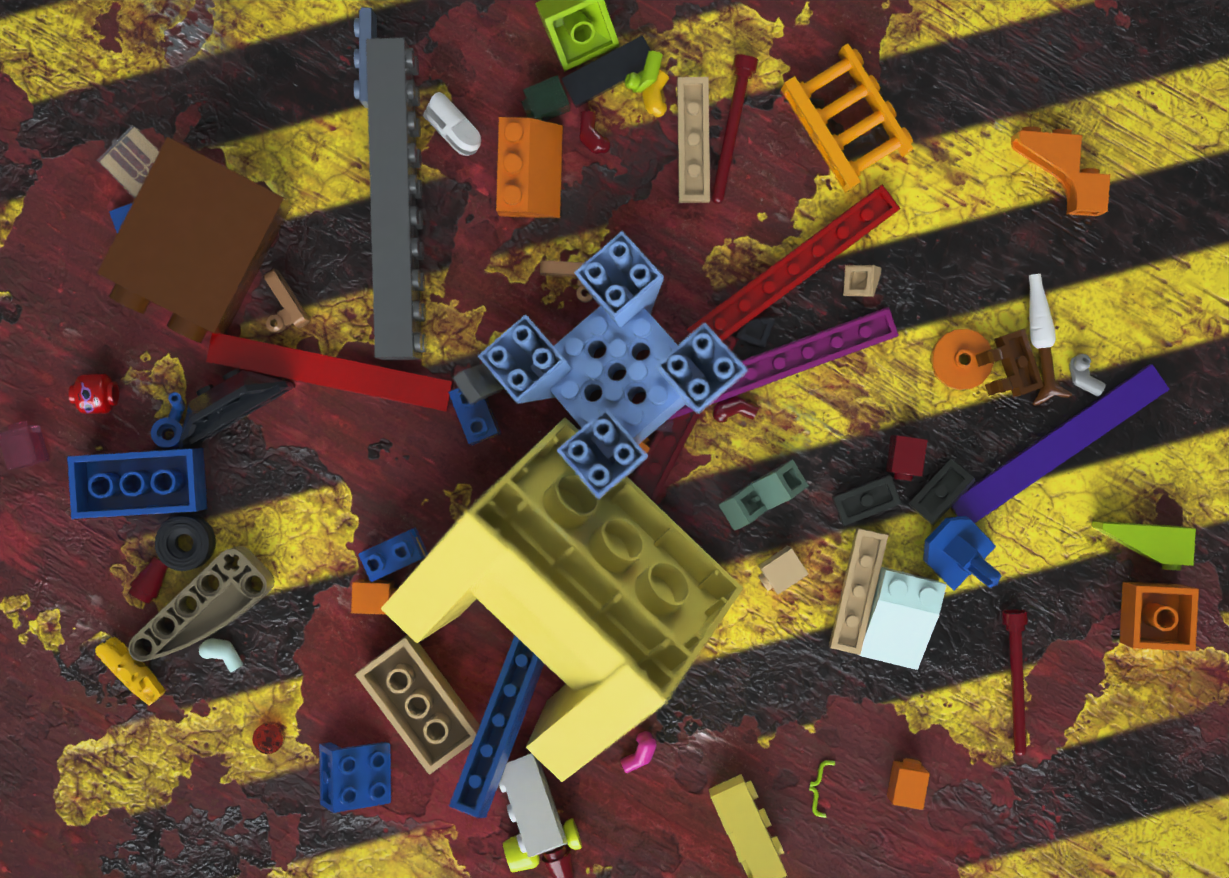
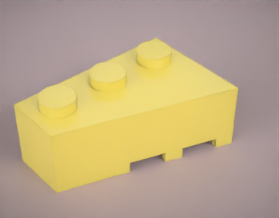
[709,774,787,878]

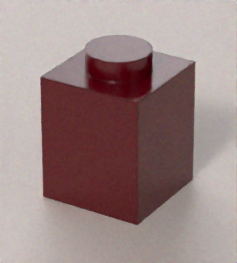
[886,435,928,481]

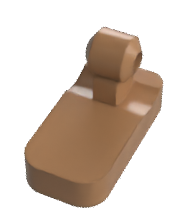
[540,261,593,303]
[263,269,311,333]

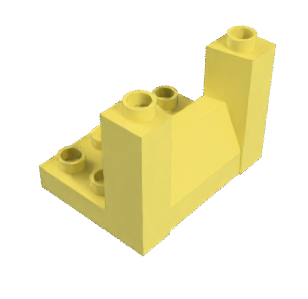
[381,418,743,782]

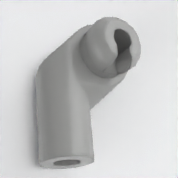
[1069,354,1106,397]

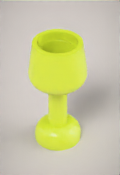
[503,818,582,872]

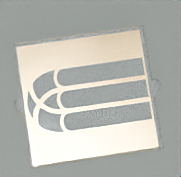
[97,125,159,198]

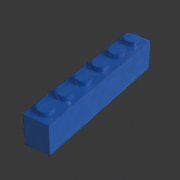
[449,635,545,818]

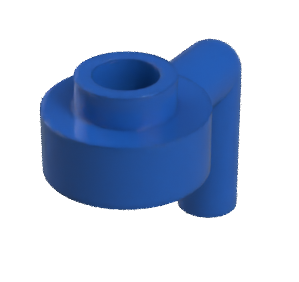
[151,392,186,450]

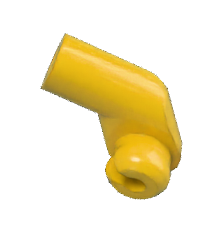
[642,70,669,117]

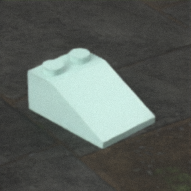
[857,567,947,670]

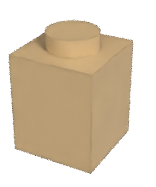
[758,546,809,594]

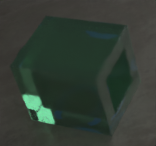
[521,75,571,121]

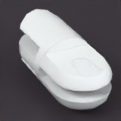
[423,92,481,156]

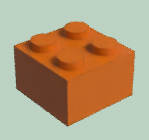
[1120,582,1199,651]

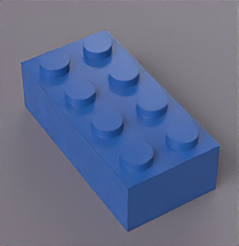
[67,448,207,519]

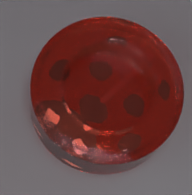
[253,721,286,754]

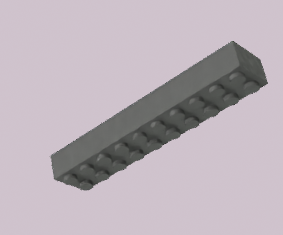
[366,38,427,360]

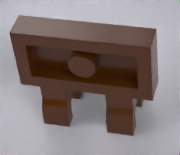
[975,328,1044,397]

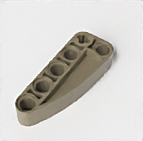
[128,546,275,662]

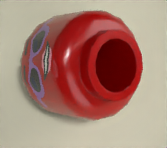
[69,374,119,414]

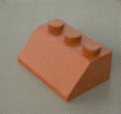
[496,117,563,218]

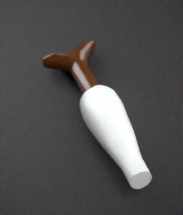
[1029,274,1072,405]

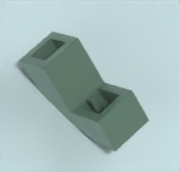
[719,460,809,531]

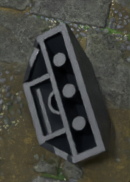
[179,369,295,449]

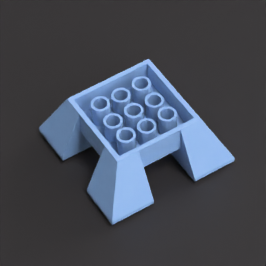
[478,231,748,499]

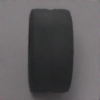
[155,514,216,571]

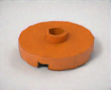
[930,329,994,390]

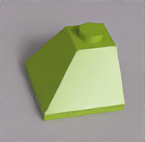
[535,0,620,71]

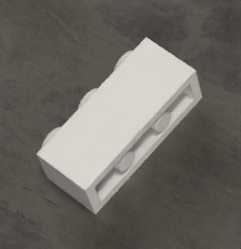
[499,753,568,857]

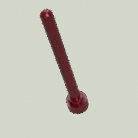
[712,54,759,204]
[1002,609,1028,756]

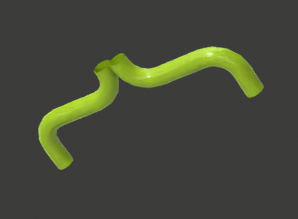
[809,760,835,818]

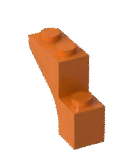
[1011,127,1110,216]

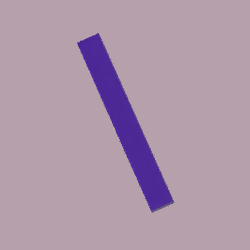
[951,364,1170,523]

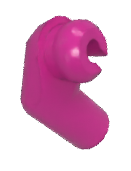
[620,731,657,773]

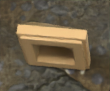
[843,265,881,297]

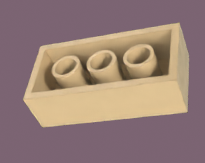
[355,634,480,775]

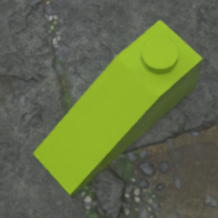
[1092,521,1196,571]

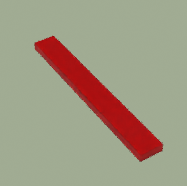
[685,184,901,341]
[206,332,453,412]

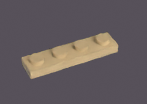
[677,77,710,203]
[829,528,888,655]

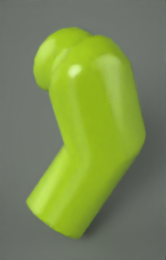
[625,51,663,93]

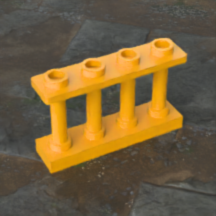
[781,43,913,193]

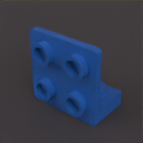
[319,742,391,813]

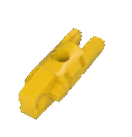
[95,637,166,705]

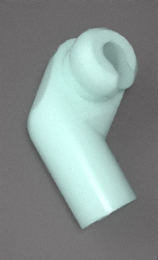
[199,638,244,673]

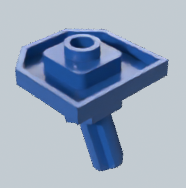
[923,516,1001,591]

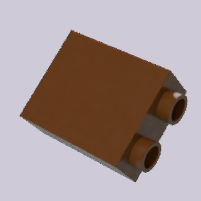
[97,137,293,343]

